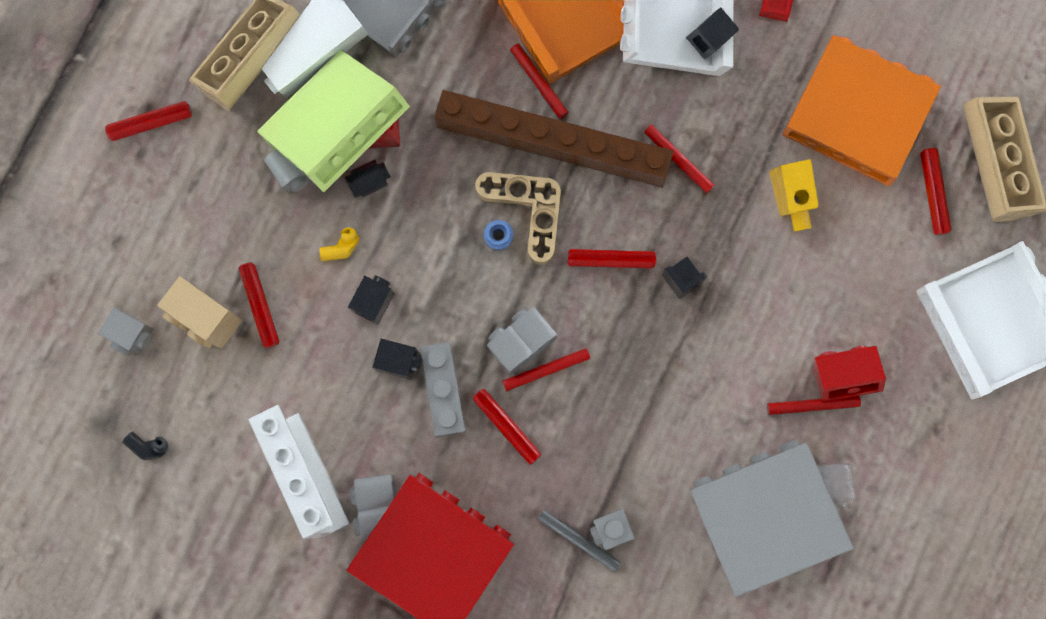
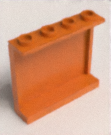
[497,0,624,85]
[782,35,941,186]

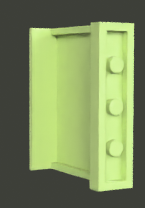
[257,49,410,192]

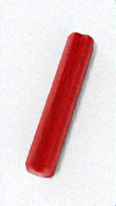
[105,101,192,141]
[920,148,952,235]
[568,249,656,268]
[238,262,280,348]
[473,389,541,465]

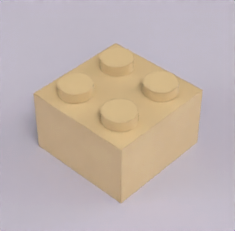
[157,276,243,349]

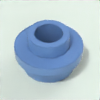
[484,220,513,250]

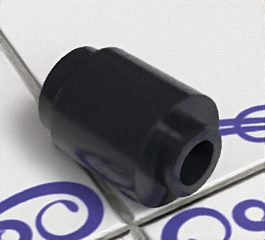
[345,159,391,198]

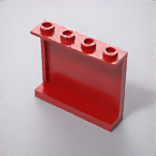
[346,473,514,619]

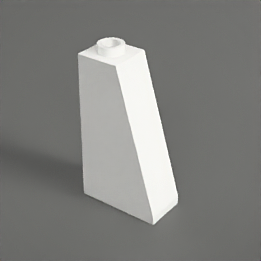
[262,0,369,98]

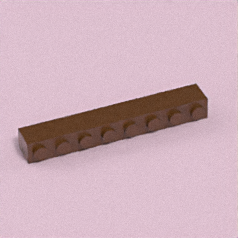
[434,90,673,188]

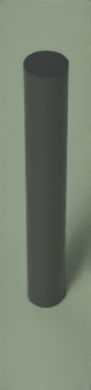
[537,509,621,573]

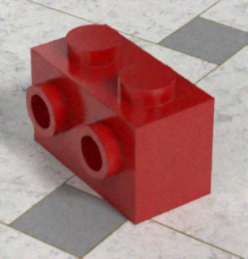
[813,345,886,403]

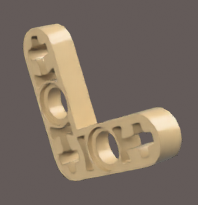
[475,172,561,265]

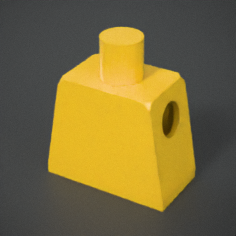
[769,159,818,232]

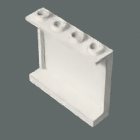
[620,0,733,76]
[916,241,1046,400]
[248,405,351,539]

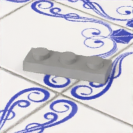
[420,342,466,437]

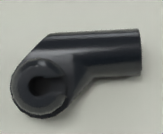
[122,432,168,460]

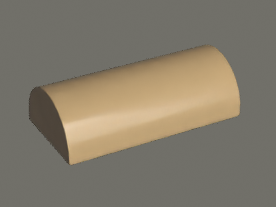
[189,0,300,111]
[963,97,1046,222]

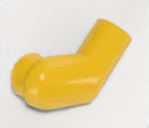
[319,227,359,262]

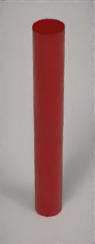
[510,43,569,120]
[644,124,715,194]
[502,348,591,392]
[767,396,861,415]

